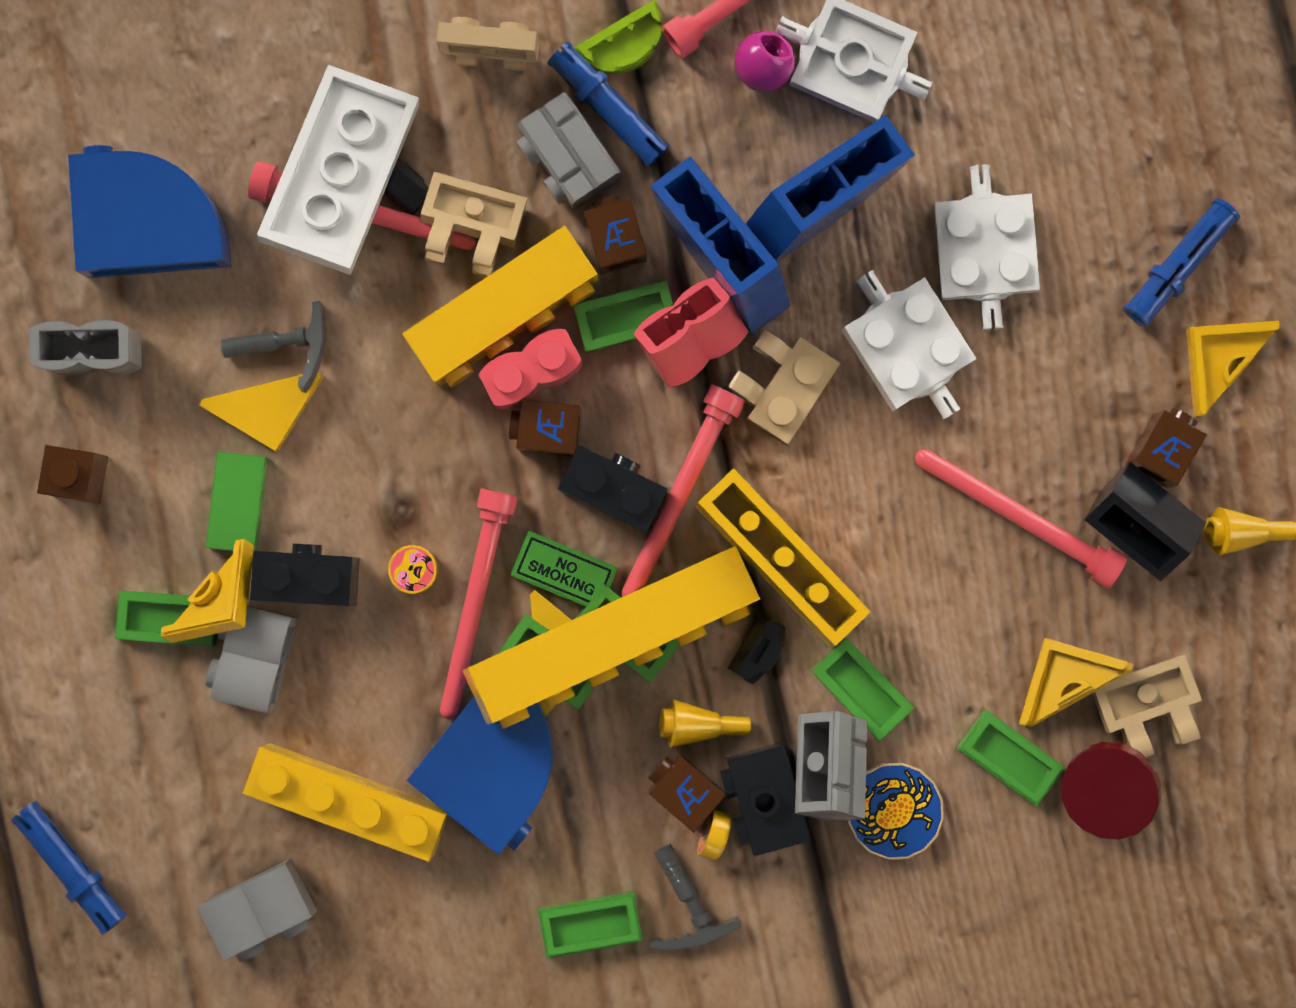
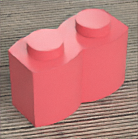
[634,278,748,388]
[478,329,583,411]

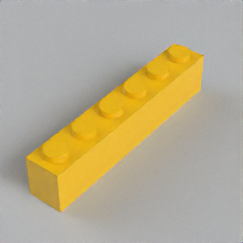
[462,546,760,729]

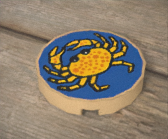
[847,762,944,860]

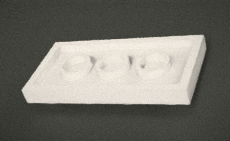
[257,65,419,275]

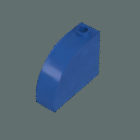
[745,115,915,262]
[68,145,232,278]
[651,156,791,334]
[406,697,554,855]

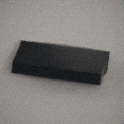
[384,159,429,215]
[728,614,786,685]

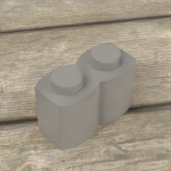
[29,320,142,376]
[206,606,298,713]
[197,859,317,962]

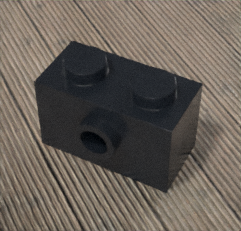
[558,445,668,534]
[1084,461,1206,582]
[250,543,360,606]
[720,742,811,856]

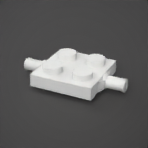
[775,0,933,123]
[934,164,1040,330]
[841,270,976,420]

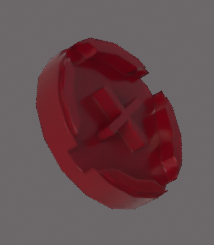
[1061,742,1161,840]

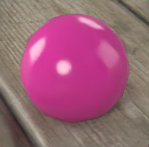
[735,31,795,93]

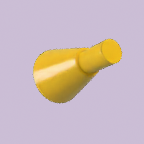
[1204,507,1296,556]
[659,699,751,748]

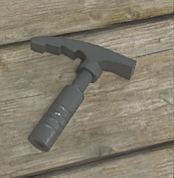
[221,301,326,393]
[649,844,741,950]

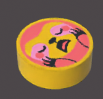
[388,545,438,594]
[697,809,731,861]

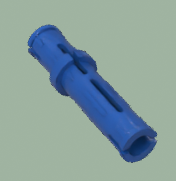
[547,42,670,168]
[1123,198,1240,328]
[11,801,128,935]

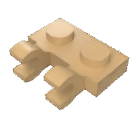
[436,17,539,72]
[420,172,527,277]
[726,330,840,445]
[1092,655,1202,757]

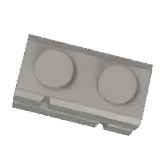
[516,92,621,211]
[795,711,867,821]

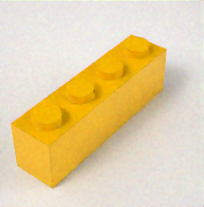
[402,226,599,387]
[695,468,871,647]
[242,743,449,862]

